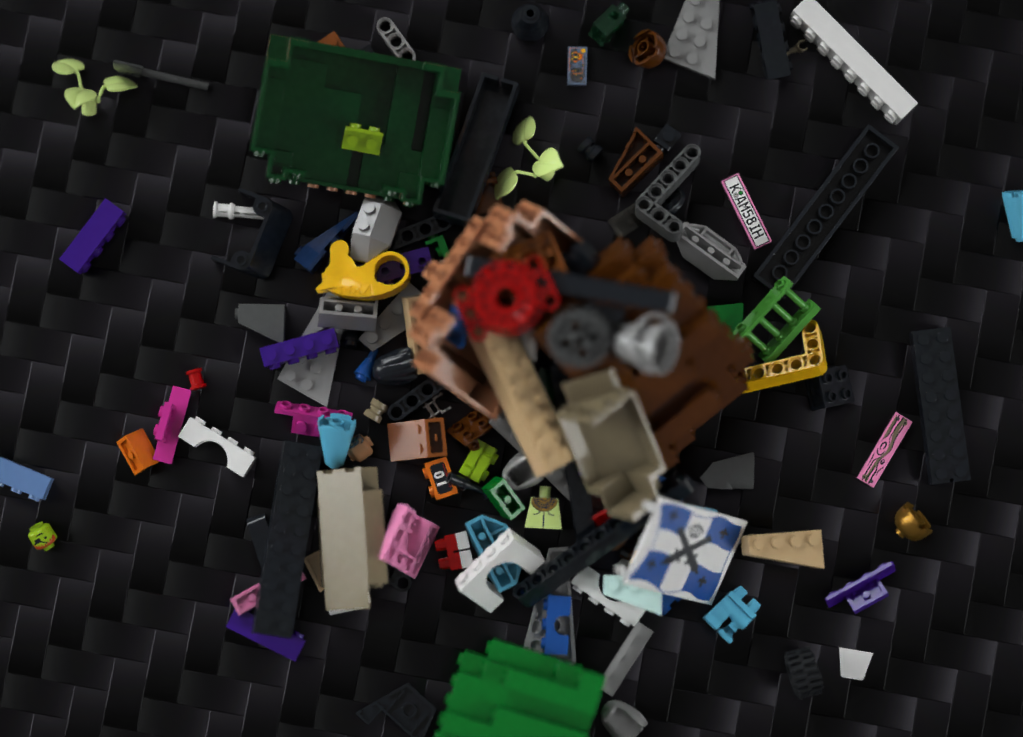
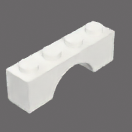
[178,416,257,478]
[571,566,646,627]

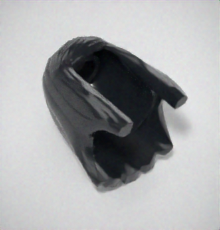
[372,347,419,386]

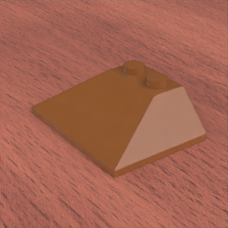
[489,231,568,307]

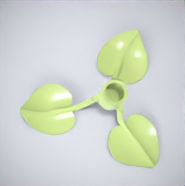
[52,59,138,116]
[494,116,564,200]

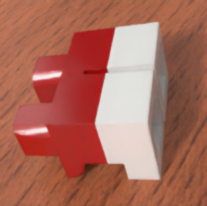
[434,531,473,570]

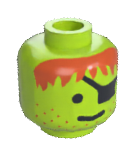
[28,521,57,551]

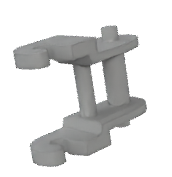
[423,392,452,418]

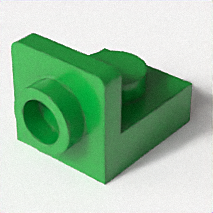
[425,234,450,260]

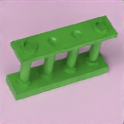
[733,276,821,363]

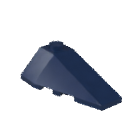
[294,212,359,275]

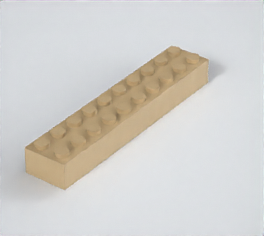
[450,288,574,478]

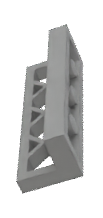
[602,622,654,697]

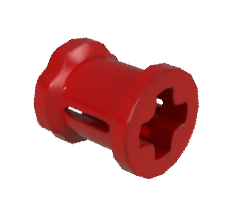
[185,368,207,391]

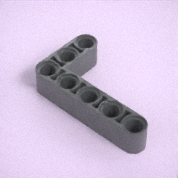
[635,144,701,242]

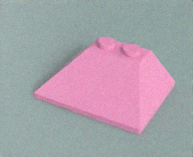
[379,504,440,579]

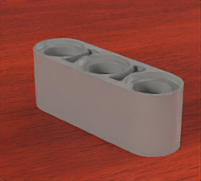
[377,17,416,60]

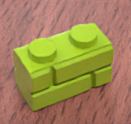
[459,439,499,484]

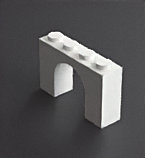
[455,528,545,613]

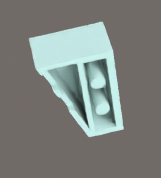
[603,575,662,615]

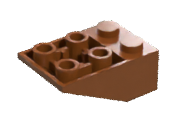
[387,417,448,462]

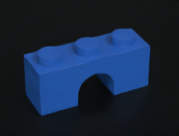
[541,595,571,655]

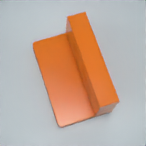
[116,428,159,475]

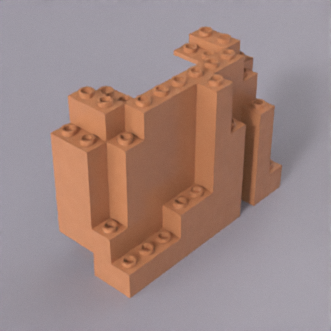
[407,200,583,420]

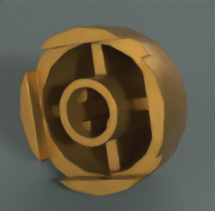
[895,502,933,541]

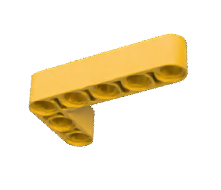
[742,320,827,394]

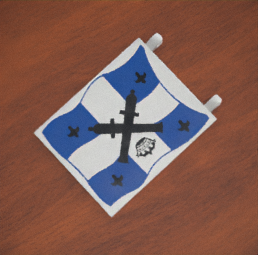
[614,496,748,605]

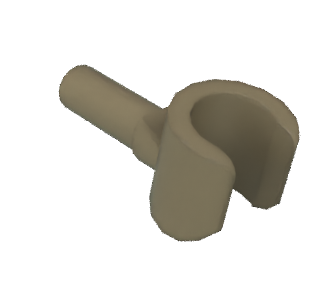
[787,40,808,55]

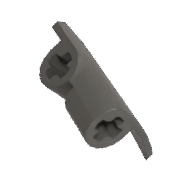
[700,452,754,489]

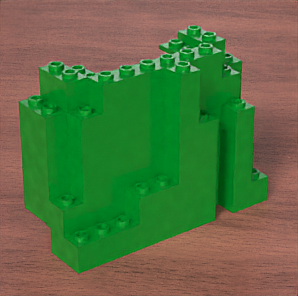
[434,637,606,737]

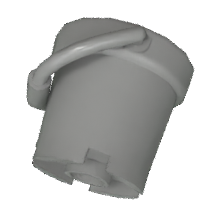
[614,313,680,375]

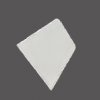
[839,647,873,680]

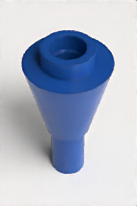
[353,349,379,383]

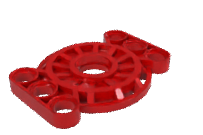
[453,255,560,341]

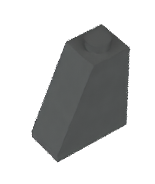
[235,304,286,343]

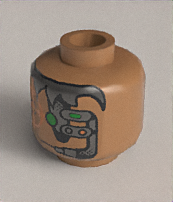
[347,434,374,462]

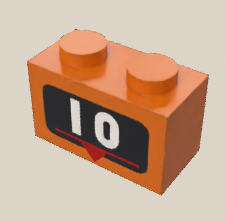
[422,456,458,500]

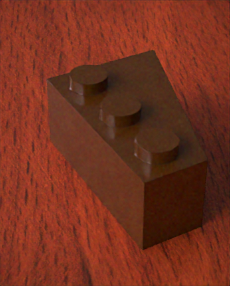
[608,127,664,198]

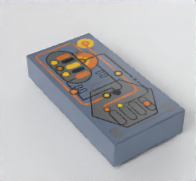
[567,47,587,86]

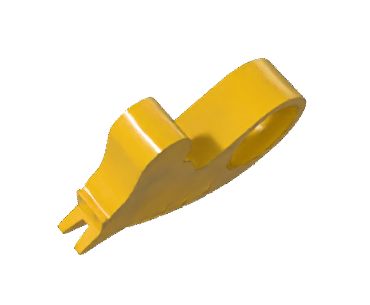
[316,240,411,301]

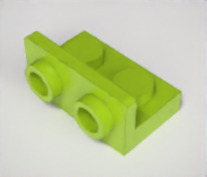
[341,123,384,155]

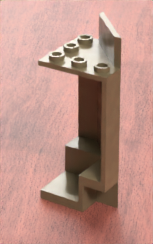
[555,367,667,522]
[316,467,388,611]

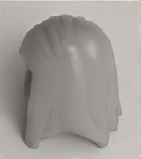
[502,452,545,491]
[600,700,648,737]

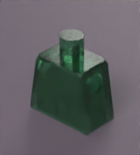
[588,2,630,47]

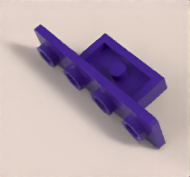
[825,561,896,614]

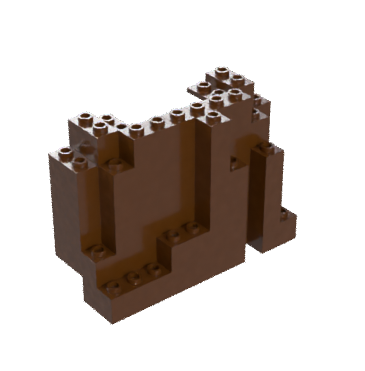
[533,236,754,475]

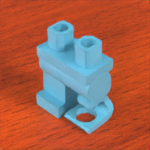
[702,586,761,644]

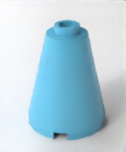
[1002,190,1023,242]
[317,413,356,469]

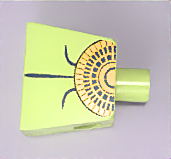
[525,486,562,530]

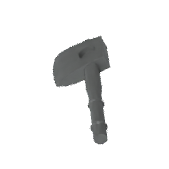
[113,60,209,90]

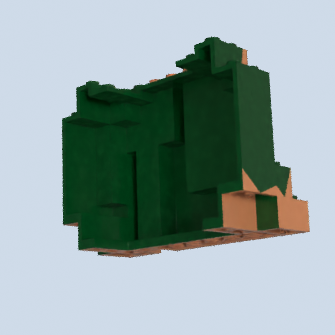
[251,34,462,207]

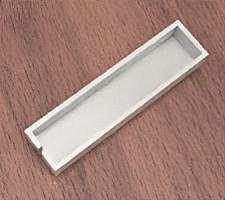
[789,0,918,125]

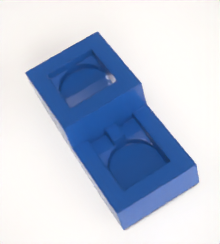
[446,306,467,349]

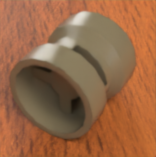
[363,398,389,424]

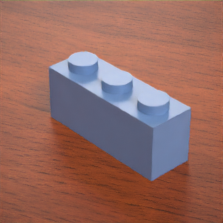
[0,457,54,502]

